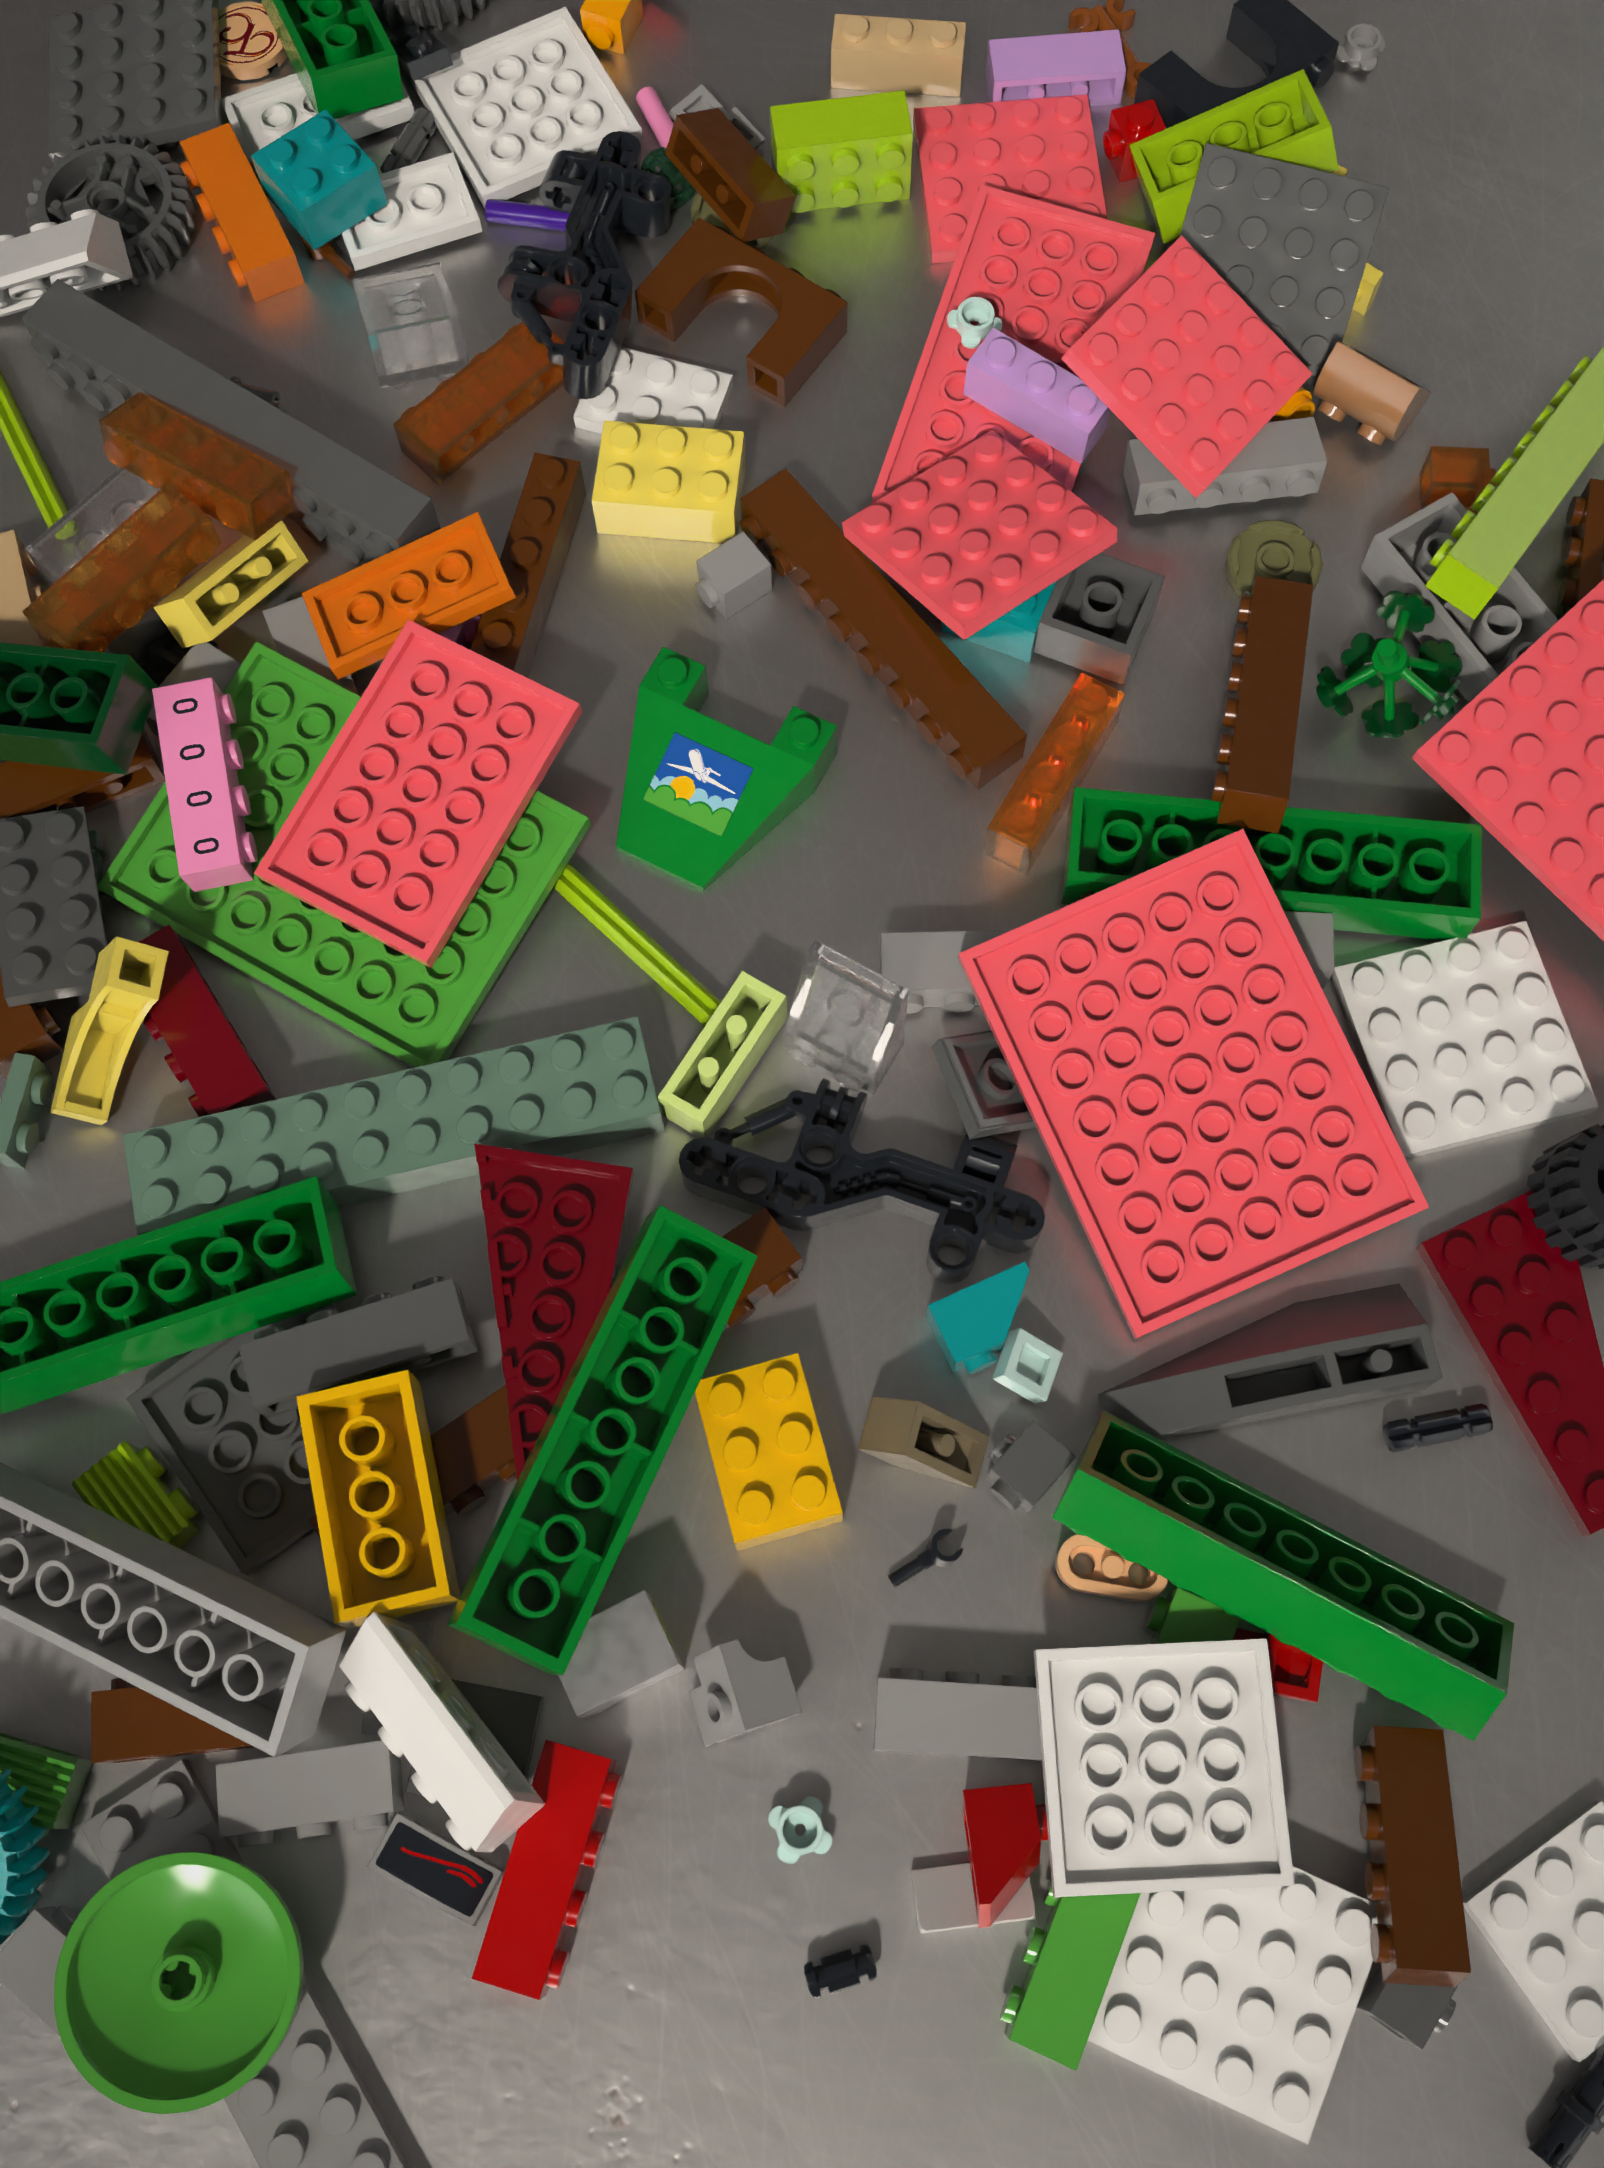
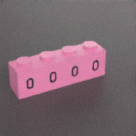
[152,677,258,892]

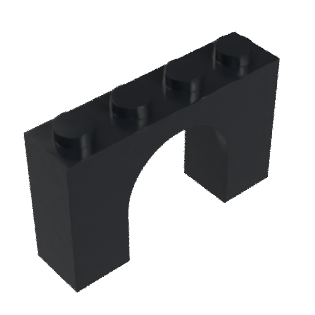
[1134,0,1339,128]

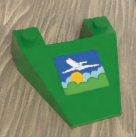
[616,647,837,891]

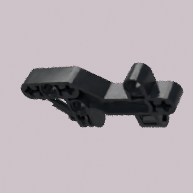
[497,131,671,399]
[679,1078,1045,1284]

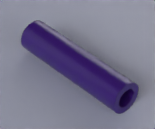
[485,199,570,232]

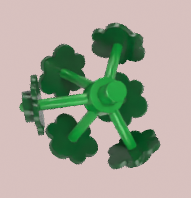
[1316,591,1463,738]

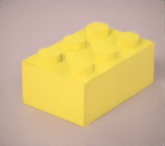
[592,420,746,544]

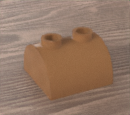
[1314,341,1432,446]

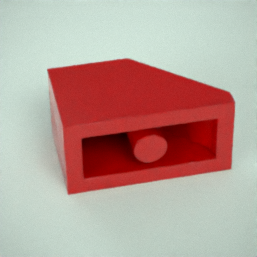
[963,1783,1048,1928]

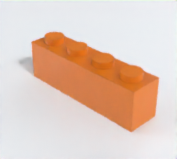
[179,123,305,303]

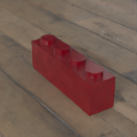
[139,924,276,1117]

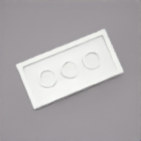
[221,73,414,174]

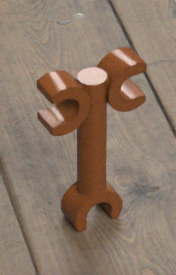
[1068,0,1152,99]

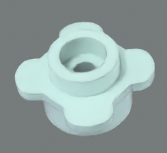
[947,297,1002,349]
[768,1796,832,1864]

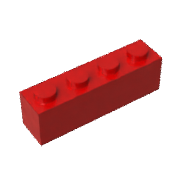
[472,1740,622,2000]

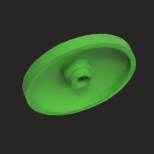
[54,1852,304,2114]

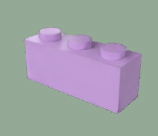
[985,29,1126,107]
[963,327,1111,464]

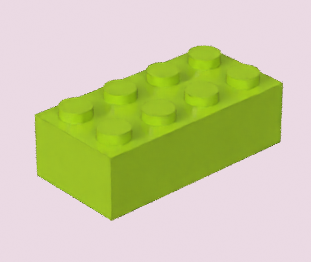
[1129,69,1339,244]

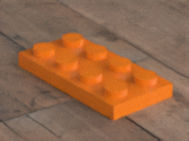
[301,512,516,680]

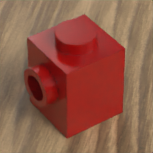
[1103,99,1167,183]

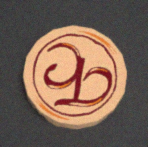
[219,1,288,80]

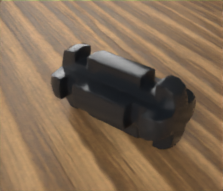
[804,1944,877,1999]

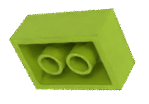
[770,90,913,213]

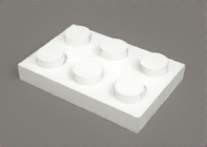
[341,152,482,271]
[573,347,733,434]

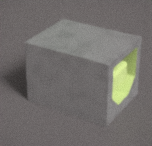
[558,1590,685,1719]

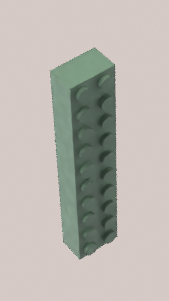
[122,1016,665,1235]

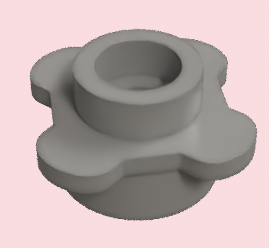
[1336,23,1386,71]

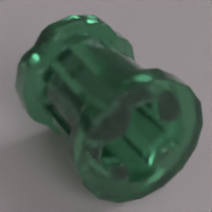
[641,147,696,209]

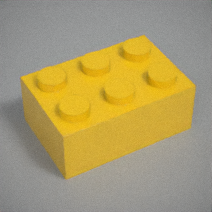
[695,1353,843,1551]

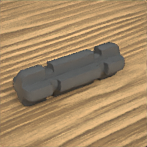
[380,107,437,173]

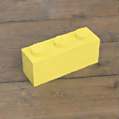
[153,520,309,649]

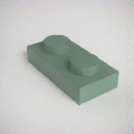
[0,1053,54,1169]

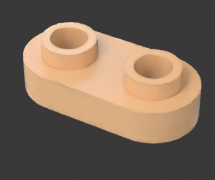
[1055,1534,1168,1602]

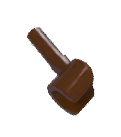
[300,235,356,279]

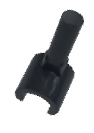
[888,1529,963,1588]

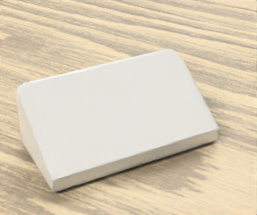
[911,1863,1037,1933]

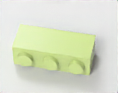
[658,971,788,1138]

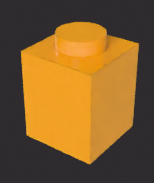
[580,0,643,55]

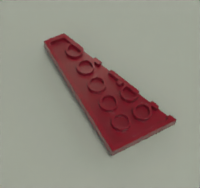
[474,1143,634,1480]
[1416,1190,1604,1537]

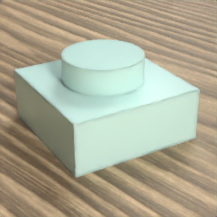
[992,1328,1063,1404]

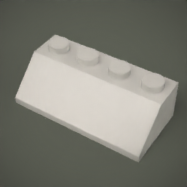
[0,209,133,318]
[339,1612,545,1853]

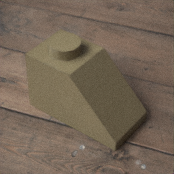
[858,1396,990,1488]

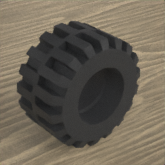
[1527,1124,1604,1269]

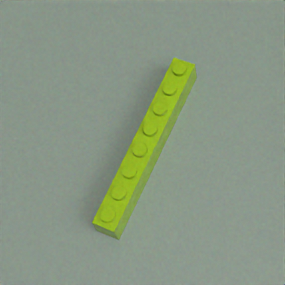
[1425,346,1604,620]

